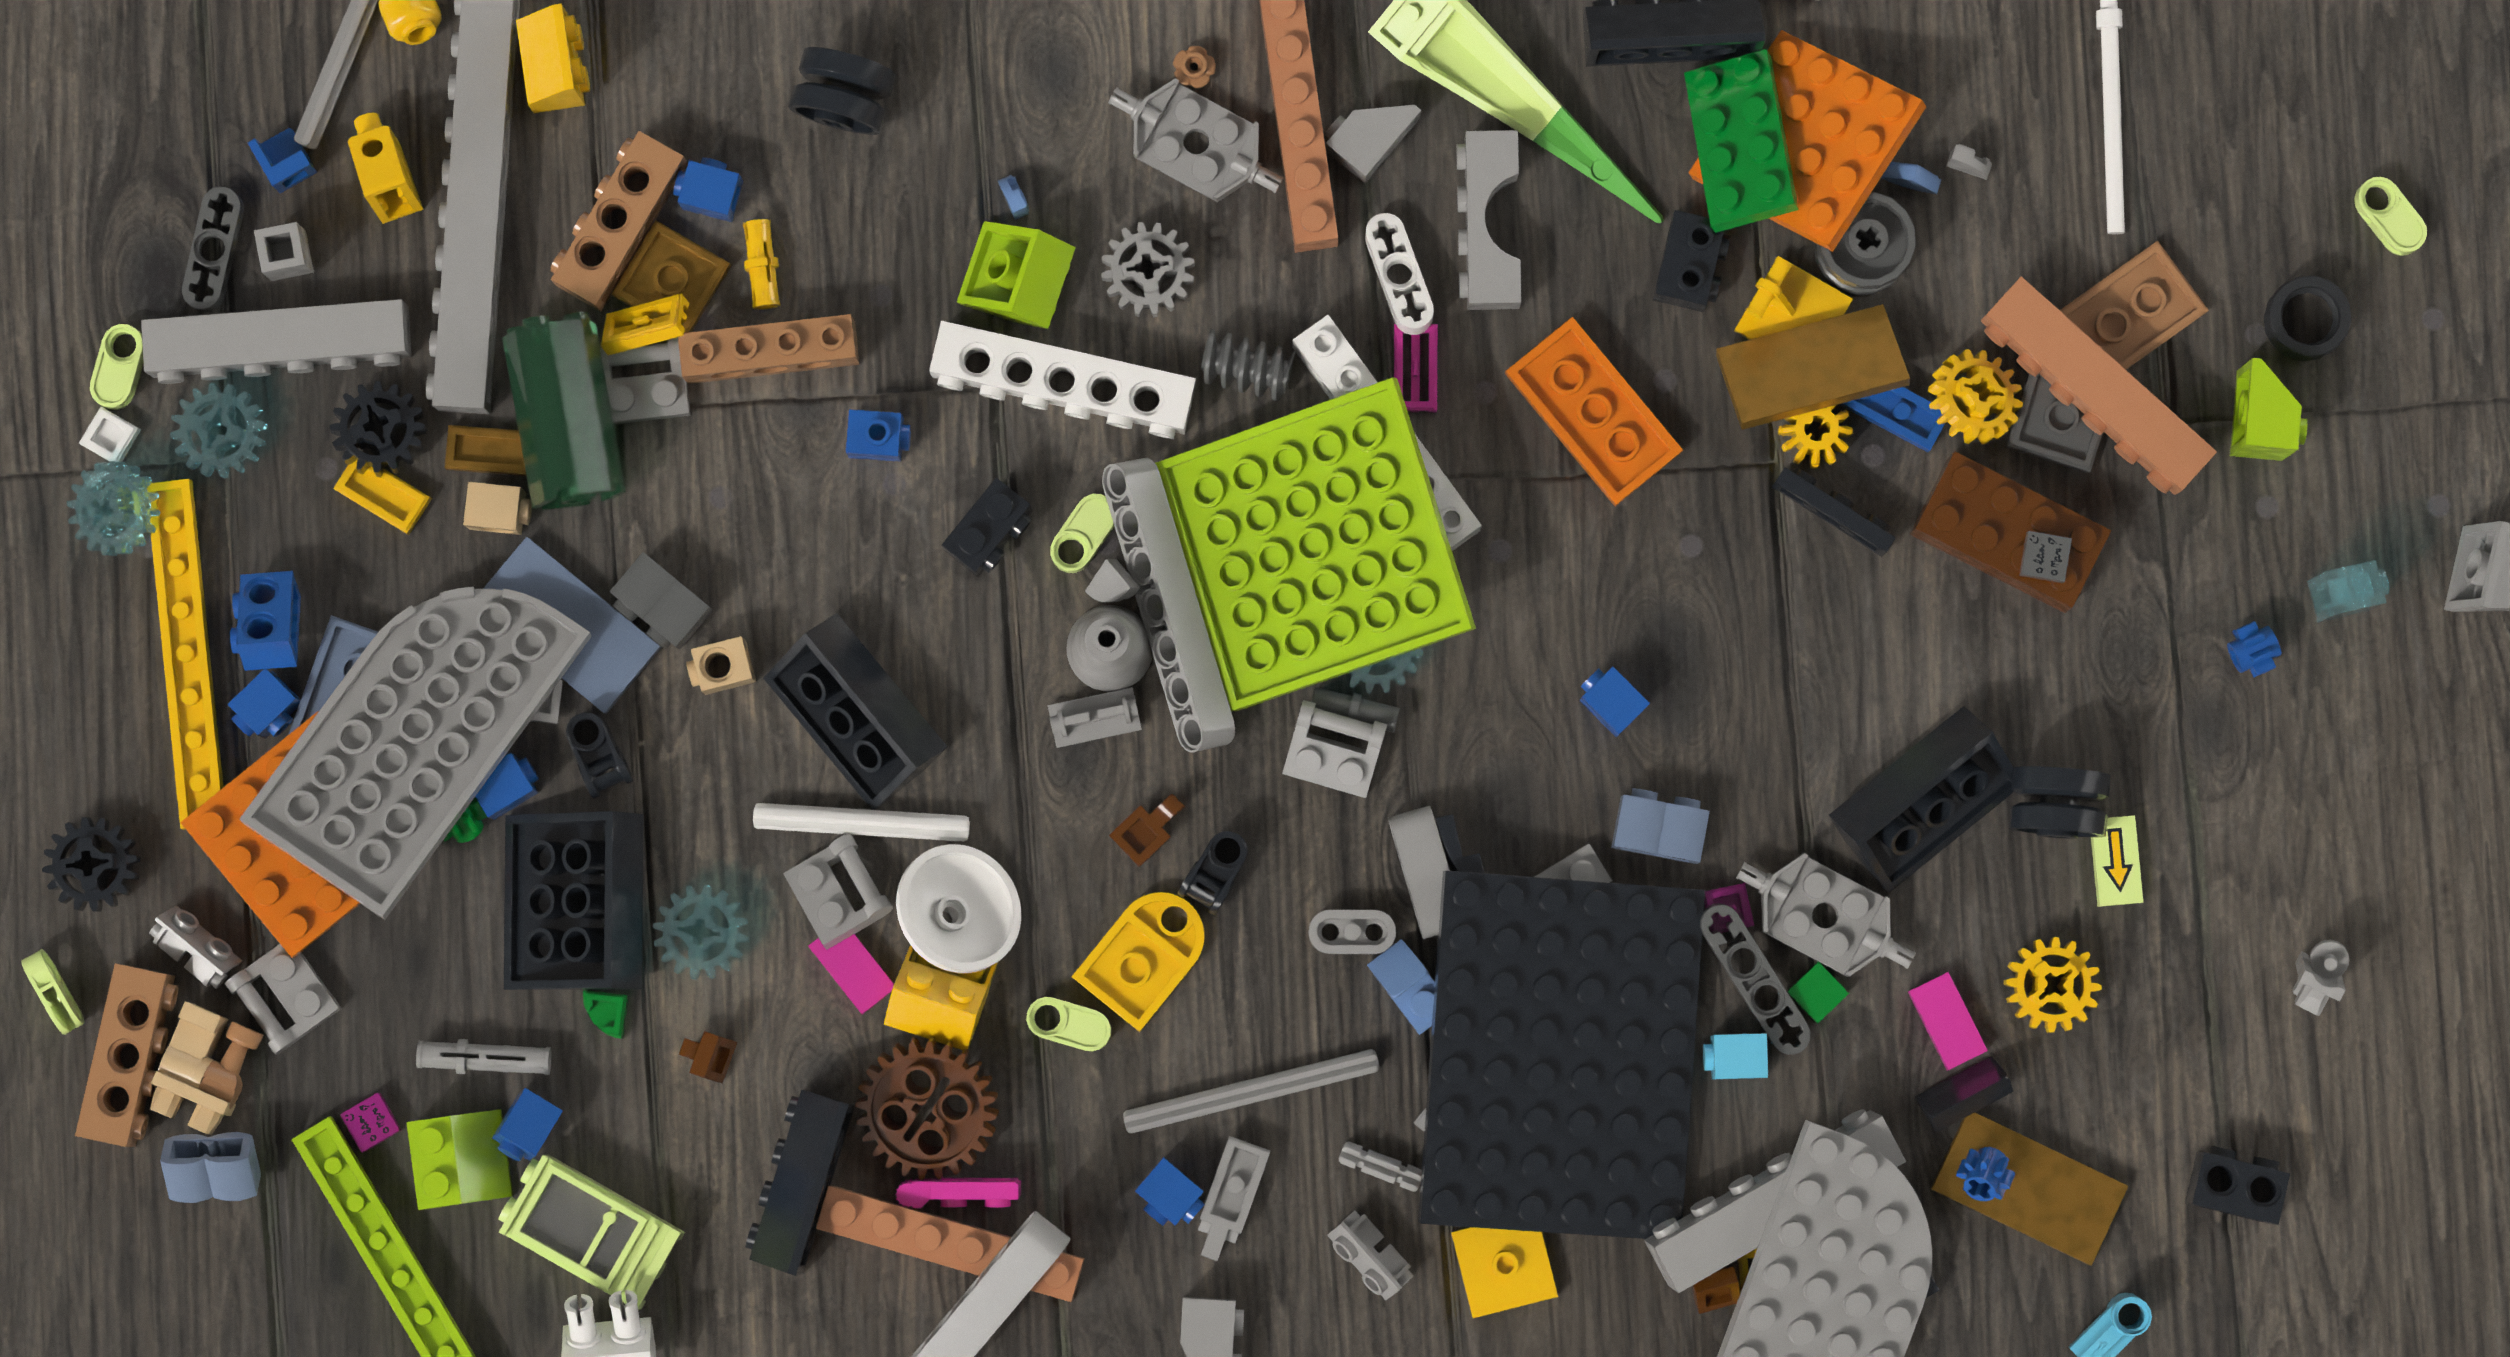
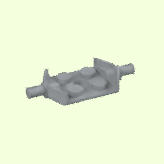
[1108,78,1284,202]
[1736,853,1916,977]

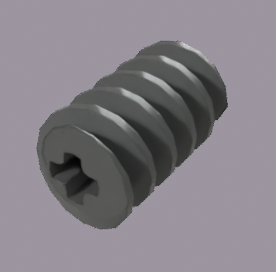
[1201,329,1296,401]

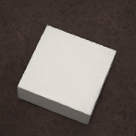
[79,407,141,467]

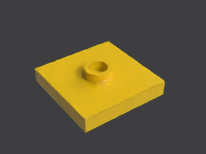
[1451,1227,1558,1318]

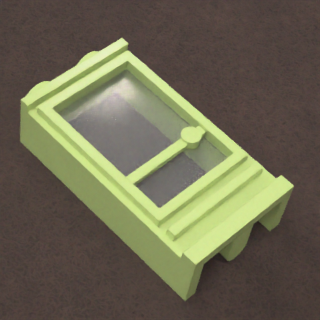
[498,1155,685,1310]

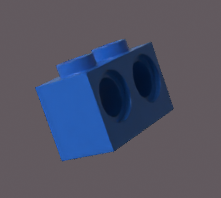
[230,571,301,671]

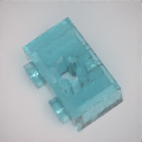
[2307,560,2389,623]

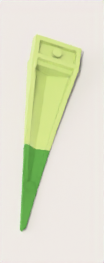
[1368,0,1664,223]

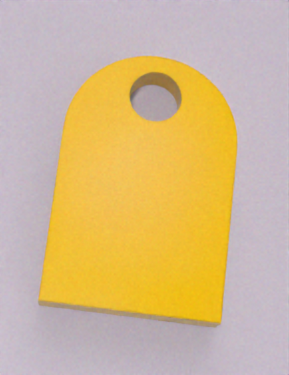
[1072,892,1205,1032]

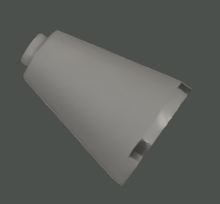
[1067,605,1153,692]

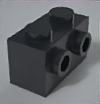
[1653,210,1731,312]
[941,477,1033,577]

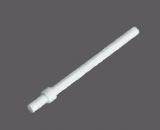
[2096,0,2125,234]

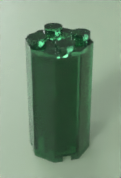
[502,312,626,510]

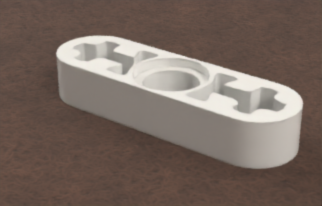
[1365,213,1434,335]

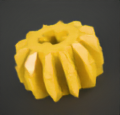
[1778,405,1853,469]

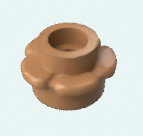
[1173,46,1216,88]

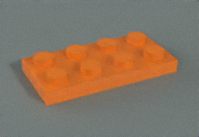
[1505,317,1683,507]

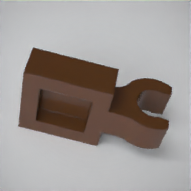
[1109,794,1185,867]

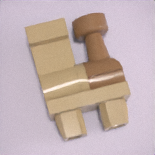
[150,1001,264,1135]

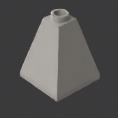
[2444,521,2510,612]

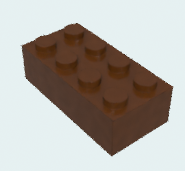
[1909,451,2112,613]

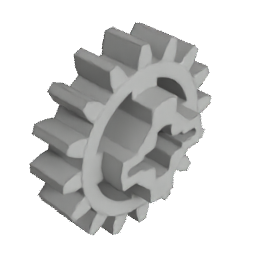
[1101,222,1195,318]

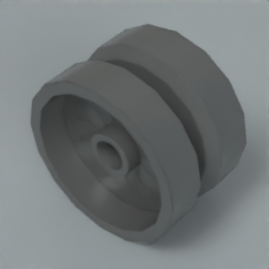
[1814,192,1916,296]

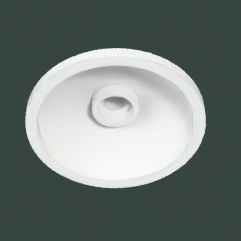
[896,844,1021,973]

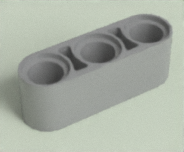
[1388,805,1450,939]

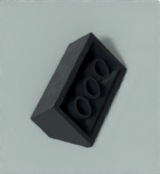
[1583,0,1765,67]
[763,613,948,810]
[1829,706,2014,894]
[745,1090,855,1276]

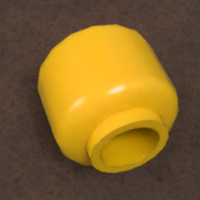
[378,0,442,45]

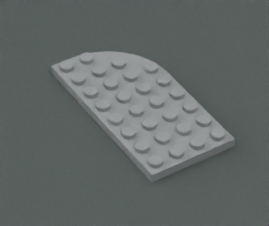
[239,587,592,920]
[1717,1120,1932,1357]

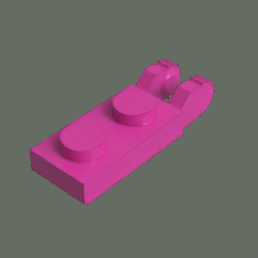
[895,1178,1021,1208]

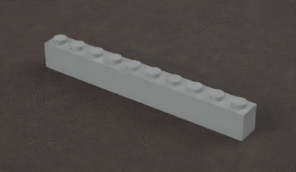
[426,0,520,414]

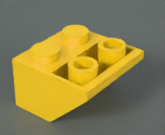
[516,3,590,113]
[884,945,998,1050]

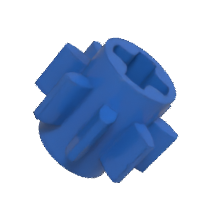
[2227,621,2282,677]
[1956,1147,2015,1201]

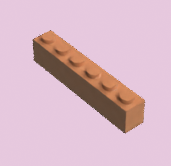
[1259,0,1338,253]
[1981,276,2217,495]
[816,1185,1085,1302]

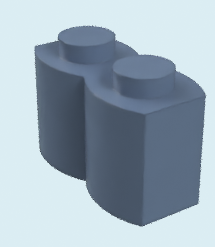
[1611,788,1710,864]
[160,1132,261,1203]

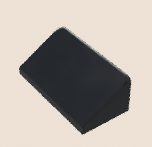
[1915,1056,2013,1133]

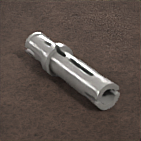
[416,1039,552,1075]

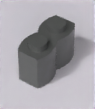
[610,552,713,650]

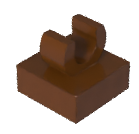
[679,1031,737,1084]
[1692,1266,1740,1314]

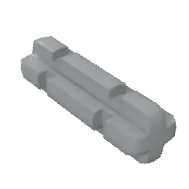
[1339,1142,1422,1192]

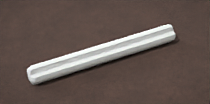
[753,803,970,842]

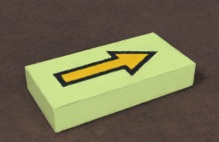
[2091,815,2144,907]

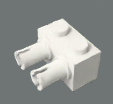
[561,1290,656,1357]

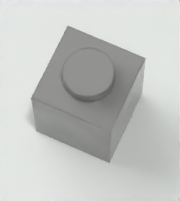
[254,222,314,281]

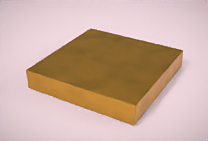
[612,220,731,333]

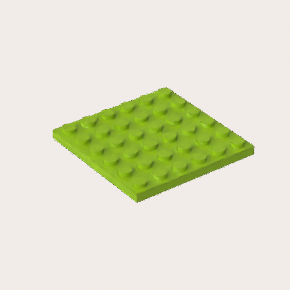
[1155,377,1476,711]

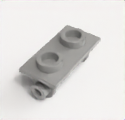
[1047,687,1142,748]
[149,905,243,989]
[1327,1210,1414,1301]

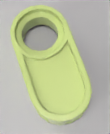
[2354,177,2427,256]
[90,324,144,410]
[1050,494,1114,573]
[21,949,85,1035]
[1026,997,1111,1051]

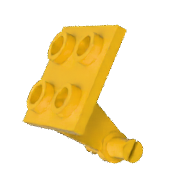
[1734,256,1853,340]

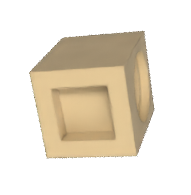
[463,482,532,535]
[686,636,756,695]

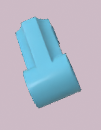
[2068,1292,2152,1357]

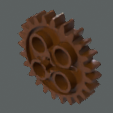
[855,1037,999,1180]

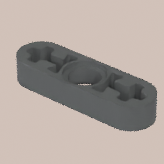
[182,187,244,312]

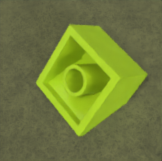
[957,221,1076,329]
[2230,358,2307,461]
[406,1109,513,1210]

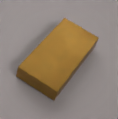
[445,425,537,477]

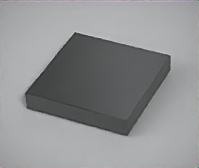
[2005,373,2102,473]

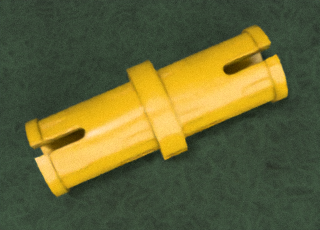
[743,219,781,310]

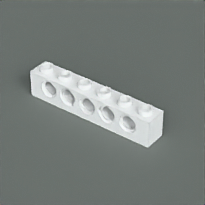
[1292,315,1482,551]
[929,321,1196,439]

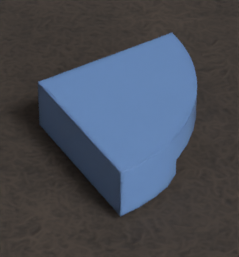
[1881,162,1941,194]
[998,175,1030,220]

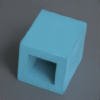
[1703,1033,1768,1079]

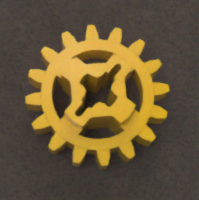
[1928,349,2023,444]
[2004,937,2102,1033]

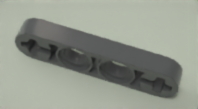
[1700,903,1810,1055]

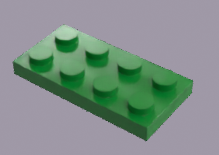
[1684,49,1799,233]

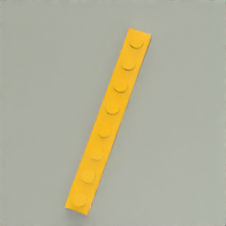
[146,479,223,830]

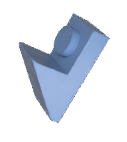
[1367,939,1435,1035]

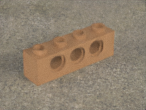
[550,131,688,312]
[678,314,860,384]
[75,963,178,1147]

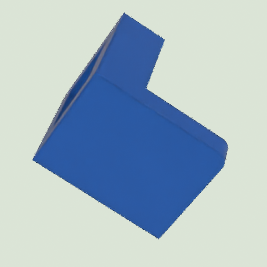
[247,128,317,194]

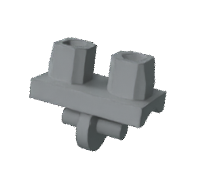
[2292,939,2349,1016]

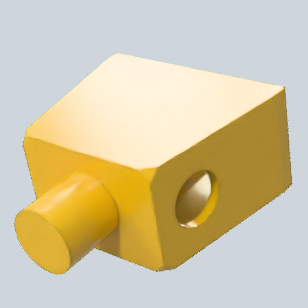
[348,113,423,224]

